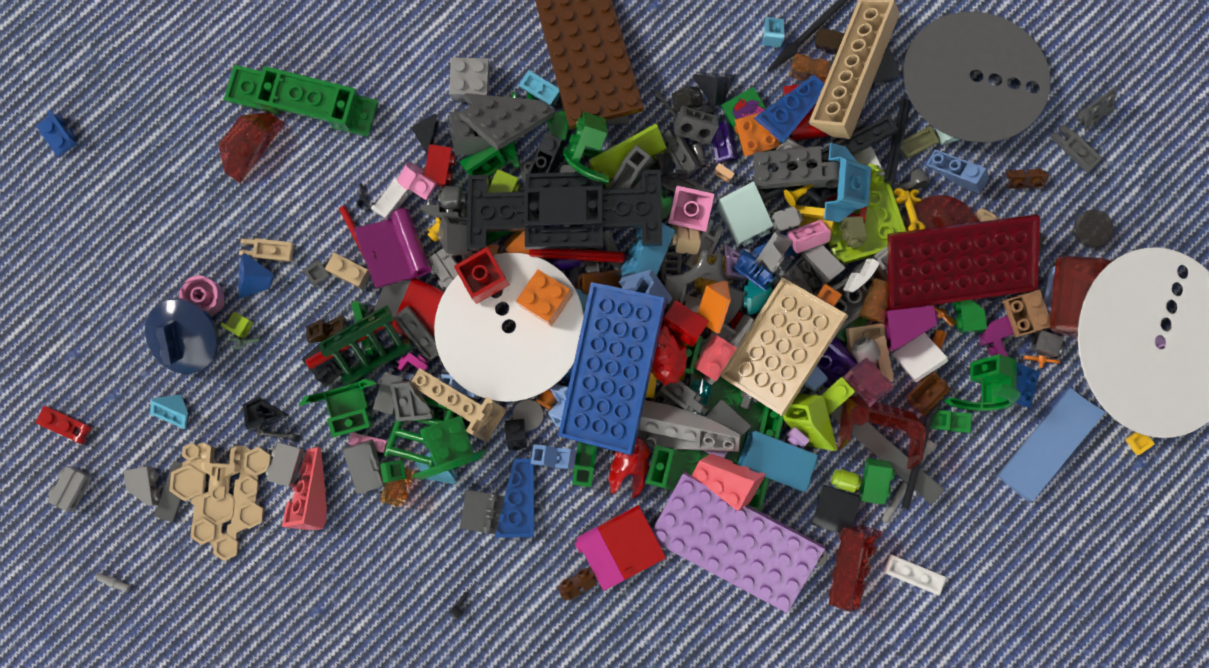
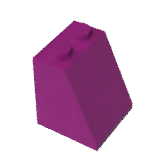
[879,306,938,353]

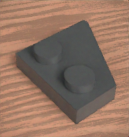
[390,380,435,422]

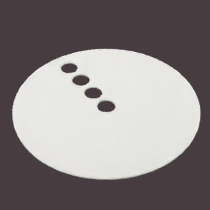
[434,253,584,402]

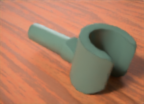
[230,337,260,350]

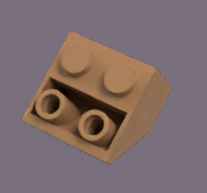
[1003,290,1053,338]

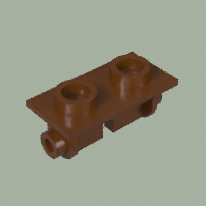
[1006,168,1050,189]
[557,566,598,601]

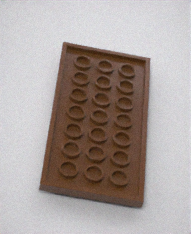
[535,0,644,129]

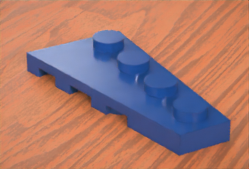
[754,75,825,143]
[495,458,534,538]

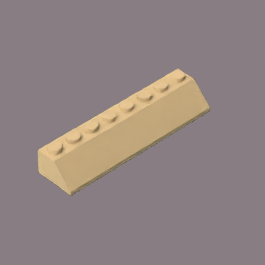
[809,0,900,139]

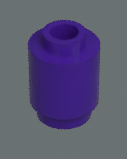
[552,258,581,271]

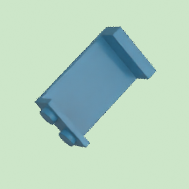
[737,431,818,492]

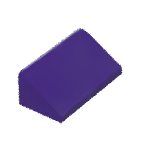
[712,122,739,163]

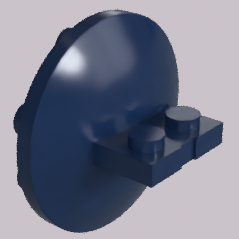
[145,298,219,374]

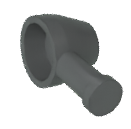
[893,169,930,190]

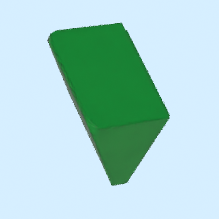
[380,459,407,483]

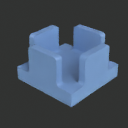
[619,269,672,304]

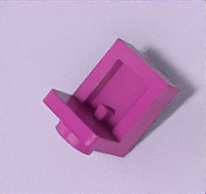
[398,353,430,372]

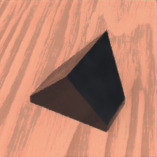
[692,72,735,106]
[242,396,289,431]

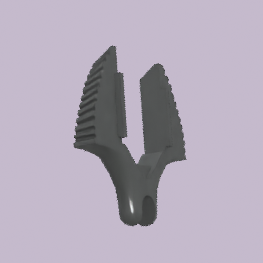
[665,250,745,326]

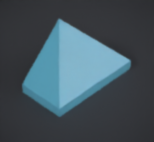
[150,395,188,429]

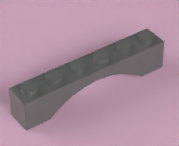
[570,145,655,250]

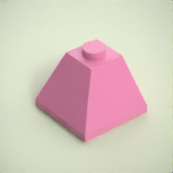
[668,186,714,232]

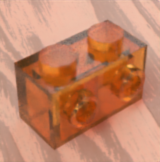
[380,467,415,507]

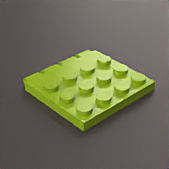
[817,176,906,265]

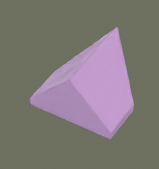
[724,243,748,280]

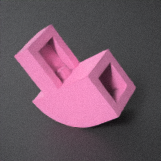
[397,162,437,200]

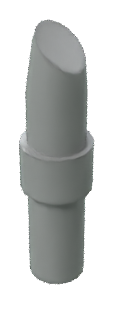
[96,573,131,593]

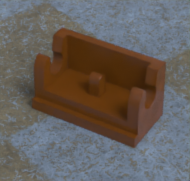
[906,371,951,417]

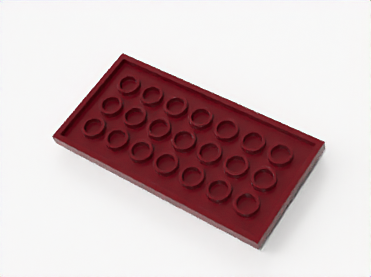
[887,214,1040,311]

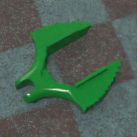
[499,92,568,167]

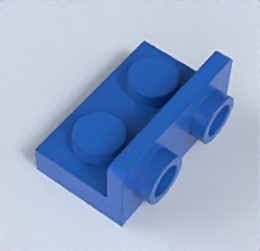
[36,110,78,157]

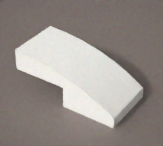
[843,259,880,292]

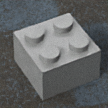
[449,57,490,101]

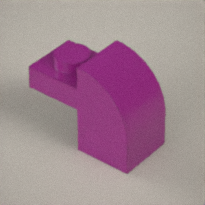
[979,316,1014,357]

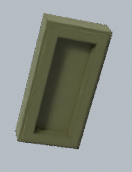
[901,126,940,160]

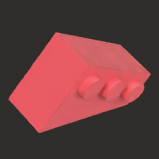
[692,453,766,511]

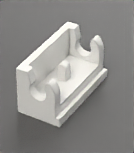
[371,178,411,220]

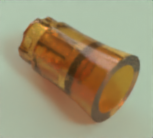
[858,279,889,323]

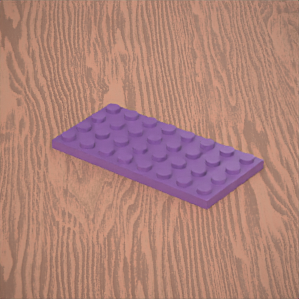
[652,472,825,613]

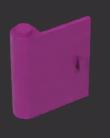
[354,207,431,289]

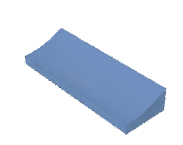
[997,388,1105,501]

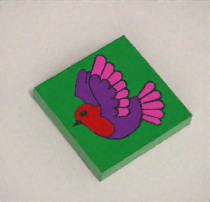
[720,87,766,138]

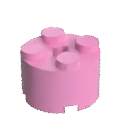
[179,275,224,316]

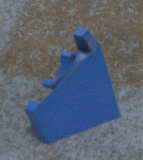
[238,253,274,299]

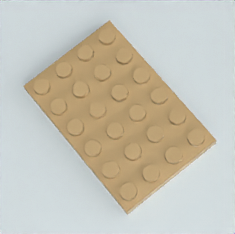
[720,277,848,416]

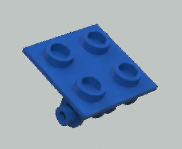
[734,249,775,291]
[1016,362,1040,408]

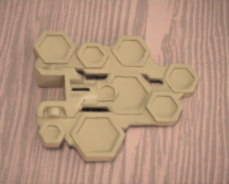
[169,443,271,561]

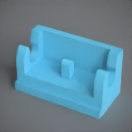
[519,70,560,108]

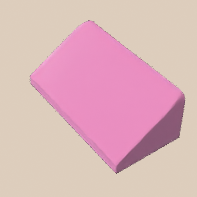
[787,220,831,253]

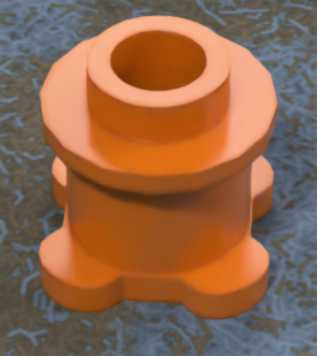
[535,388,556,410]

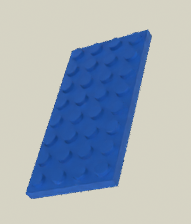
[558,282,667,455]

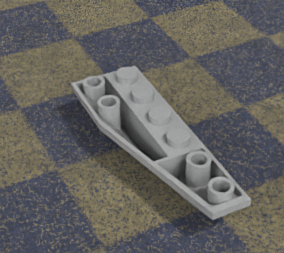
[637,400,741,451]

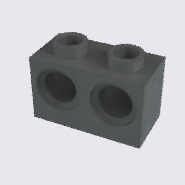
[674,105,719,144]

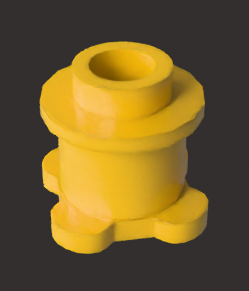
[427,218,441,243]

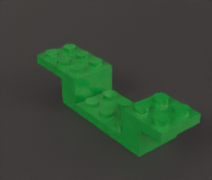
[223,65,379,137]

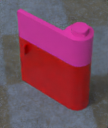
[575,505,666,591]

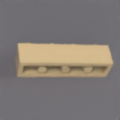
[868,334,894,383]

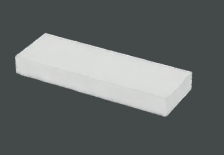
[883,554,946,596]

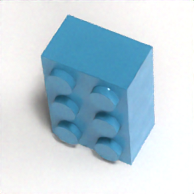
[620,223,675,277]

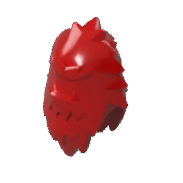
[651,324,687,386]
[608,436,650,498]

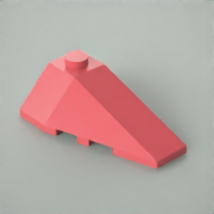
[282,447,327,530]

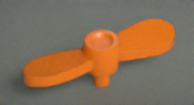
[929,305,955,326]
[1023,355,1060,368]

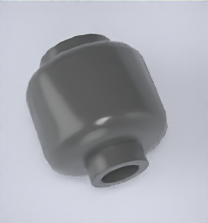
[438,186,466,211]

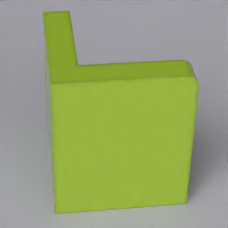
[220,312,254,339]

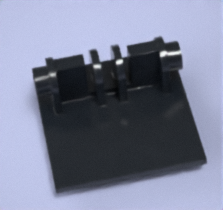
[301,344,355,388]

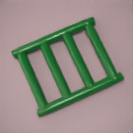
[383,395,455,468]

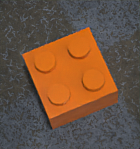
[516,269,573,327]

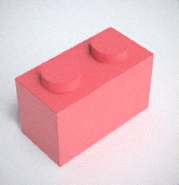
[693,334,737,381]

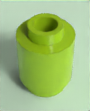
[831,469,862,493]

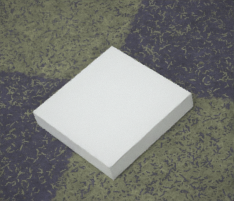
[893,332,948,382]

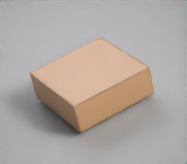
[714,163,735,183]

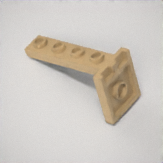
[412,368,507,443]

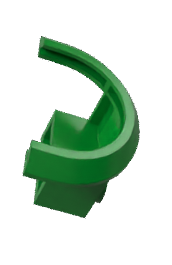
[563,112,609,184]
[944,354,1021,411]
[299,379,378,438]
[411,415,488,480]

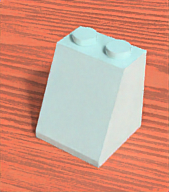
[716,181,773,247]

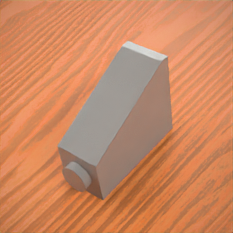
[797,244,845,286]

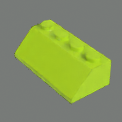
[589,124,667,188]

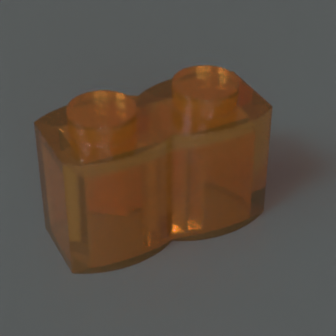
[789,54,831,82]

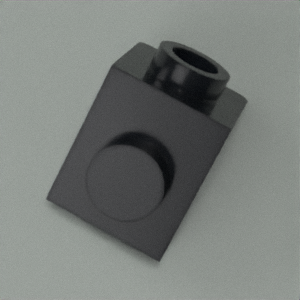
[505,419,527,451]

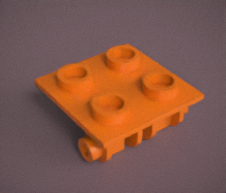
[734,112,780,157]

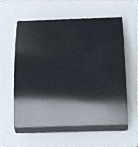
[811,484,861,537]

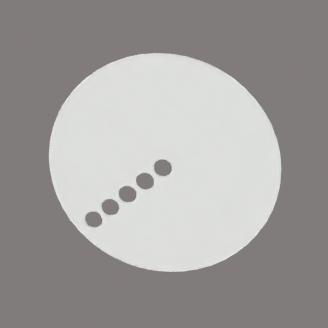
[1078,248,1209,438]

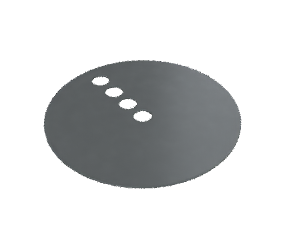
[903,11,1050,143]

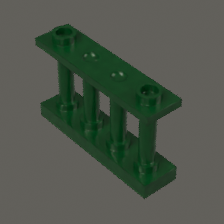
[319,305,413,386]

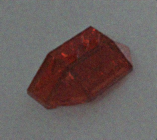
[218,112,284,184]

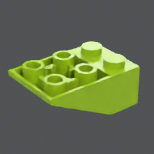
[783,393,838,451]

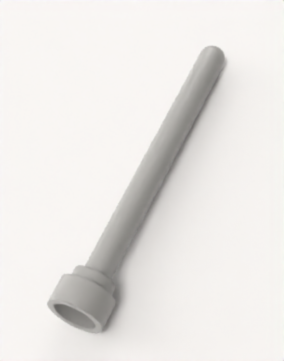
[882,440,937,523]

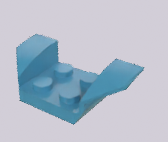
[824,143,872,222]

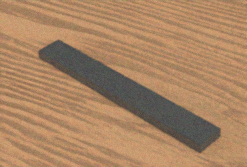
[817,386,945,505]

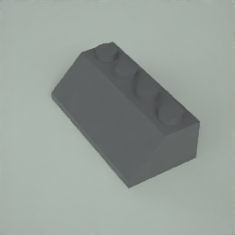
[816,257,888,332]

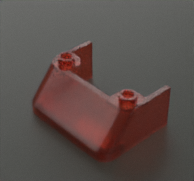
[1050,256,1113,338]
[837,396,926,470]

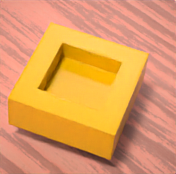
[1125,432,1155,455]

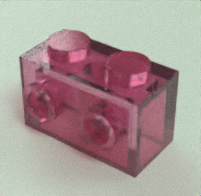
[844,357,893,407]

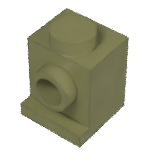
[839,217,867,248]

